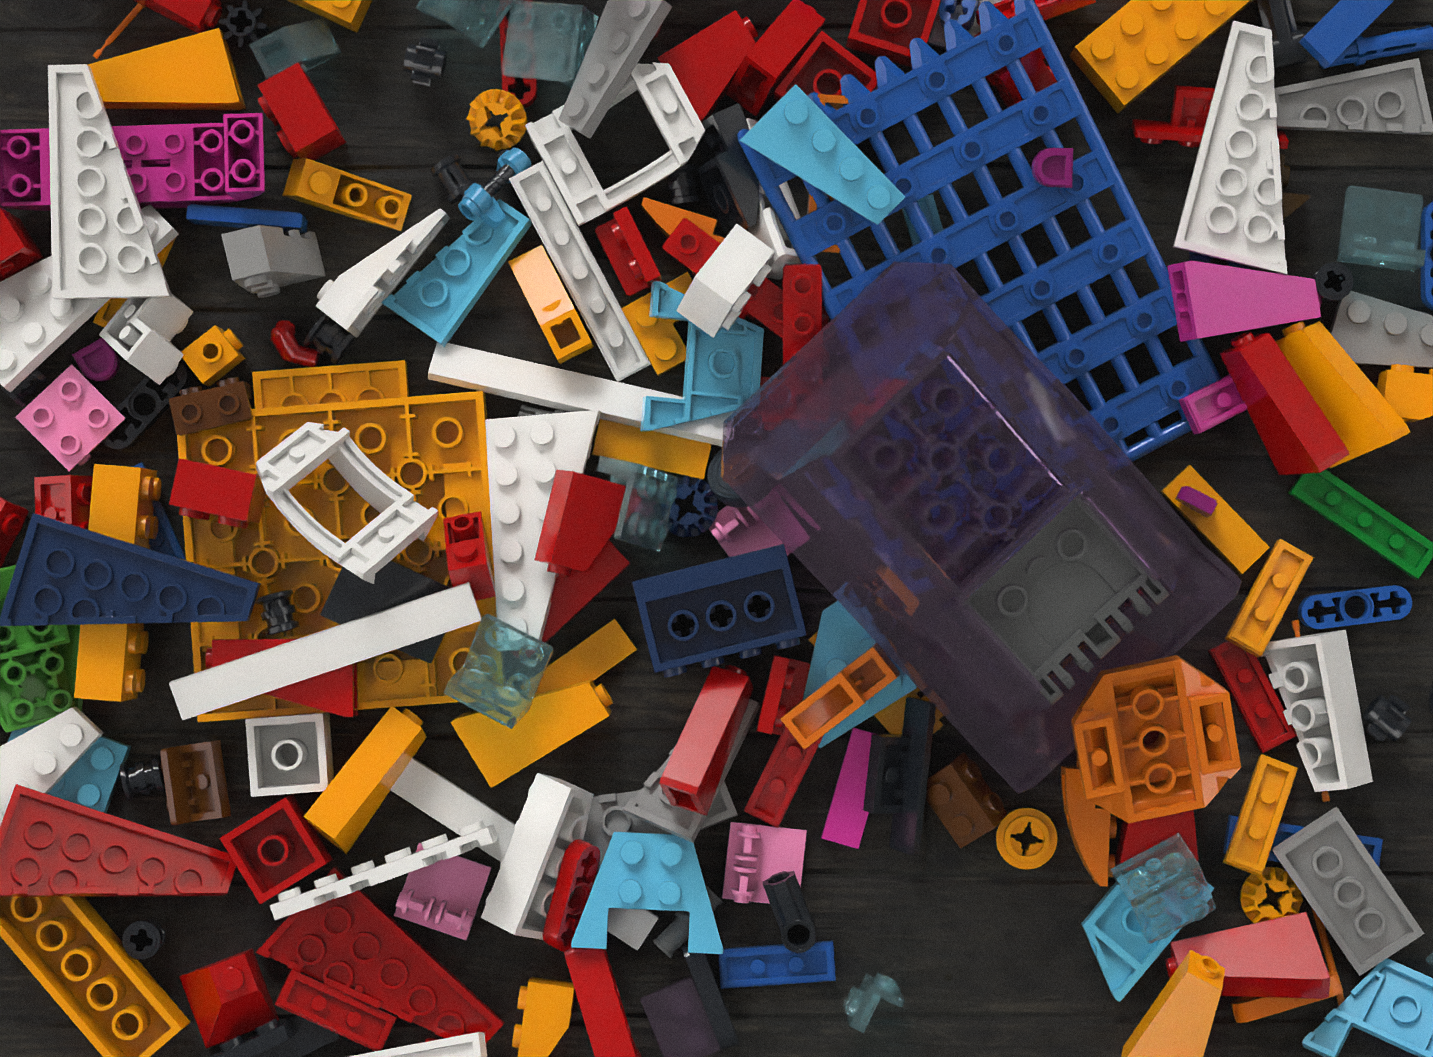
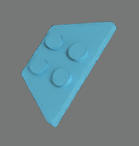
[1081,867,1214,1002]

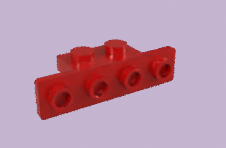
[1132,85,1289,149]
[663,218,783,339]
[783,264,829,417]

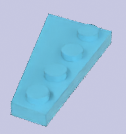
[739,84,905,225]
[381,199,532,347]

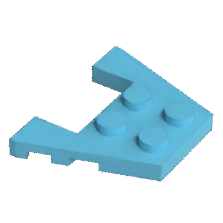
[640,281,764,432]
[571,832,723,954]
[1302,958,1433,1057]

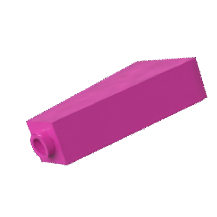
[1167,261,1322,342]

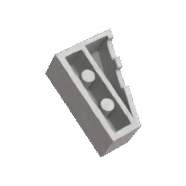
[221,225,326,298]

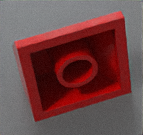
[179,948,279,1048]

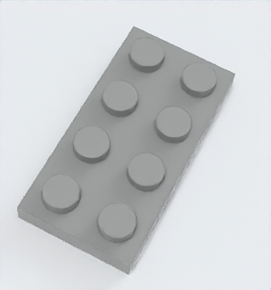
[1272,807,1425,976]

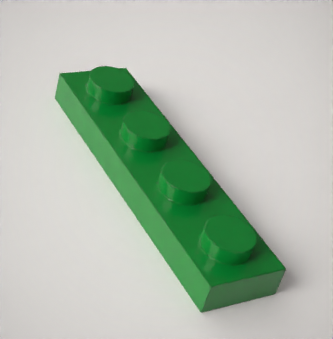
[1288,469,1433,579]

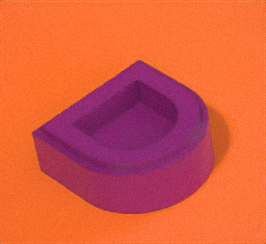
[1031,148,1073,188]
[72,338,120,382]
[1175,486,1218,518]

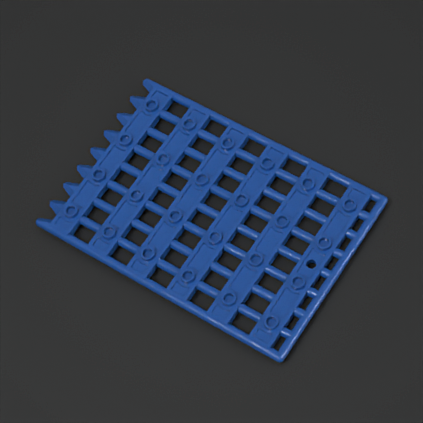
[737,0,1221,554]

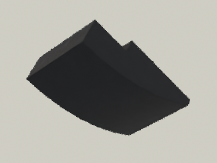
[694,103,759,238]
[320,560,451,664]

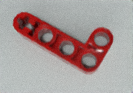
[564,946,641,1057]

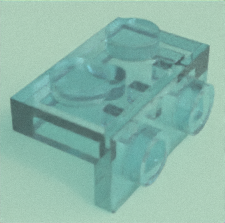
[843,972,905,1033]

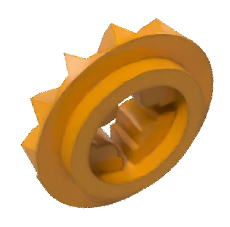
[466,89,527,151]
[996,808,1057,870]
[1240,867,1303,923]

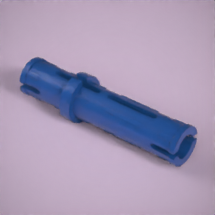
[1318,25,1433,69]

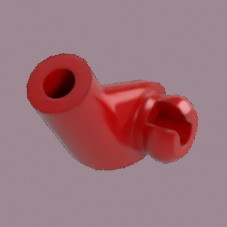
[271,320,320,367]

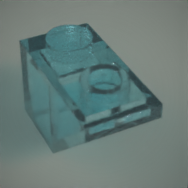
[250,18,341,79]

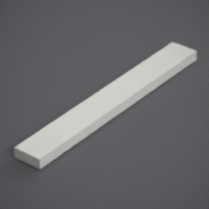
[428,342,734,448]
[169,582,482,720]
[390,758,659,951]

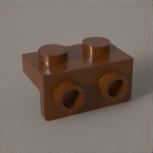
[168,377,254,436]
[160,740,231,825]
[926,752,1007,849]

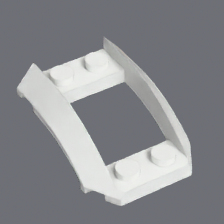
[525,62,705,226]
[256,422,438,584]

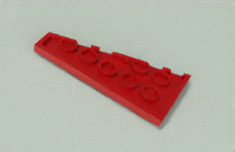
[0,784,236,897]
[256,866,505,1043]

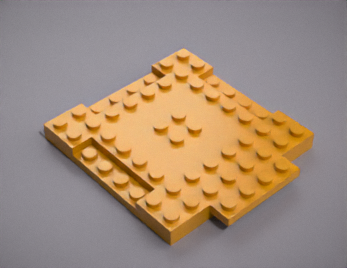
[177,360,508,722]

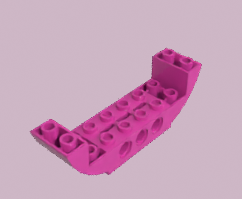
[0,113,265,211]

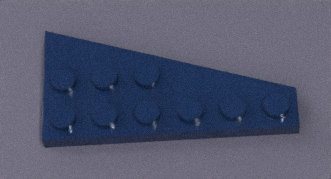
[0,513,261,626]

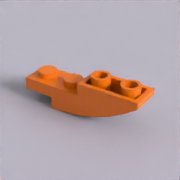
[1061,759,1117,887]

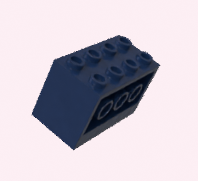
[632,544,807,678]

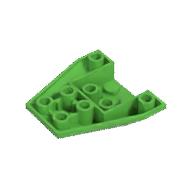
[0,565,83,733]

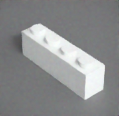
[1261,630,1373,792]
[481,773,594,940]

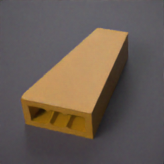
[88,28,246,110]
[1275,320,1410,468]
[450,679,613,788]
[304,706,427,854]
[1121,950,1225,1057]

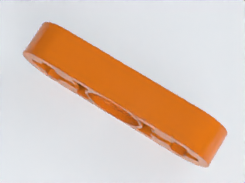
[1230,971,1343,1023]

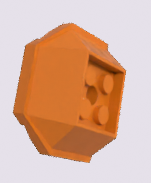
[1071,655,1241,823]

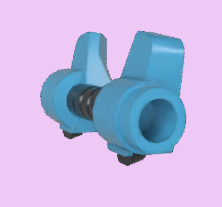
[458,148,532,228]

